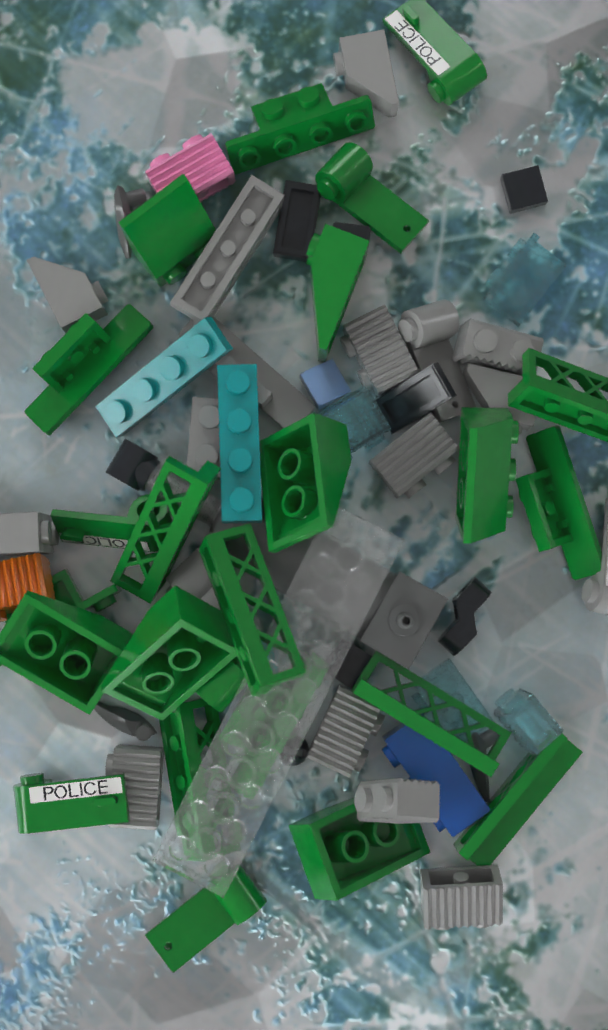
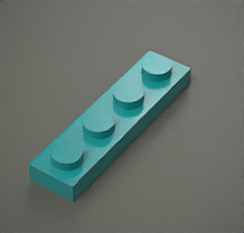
[95,317,233,438]
[217,364,262,524]

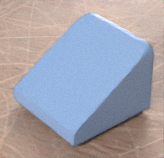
[300,359,351,410]

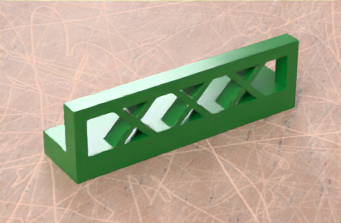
[508,348,608,442]
[110,456,221,604]
[199,523,307,697]
[352,650,511,777]
[159,698,242,861]
[453,726,583,866]

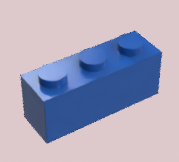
[382,714,491,837]

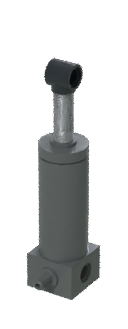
[106,439,448,669]

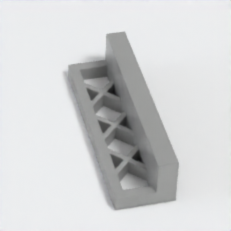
[170,175,285,327]

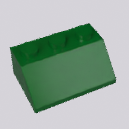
[455,407,519,544]

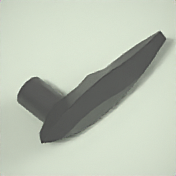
[114,186,147,259]
[94,701,157,741]
[470,729,499,802]

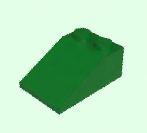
[118,174,216,288]
[306,224,370,363]
[259,413,351,553]
[101,585,237,721]
[0,590,133,715]
[288,797,431,901]

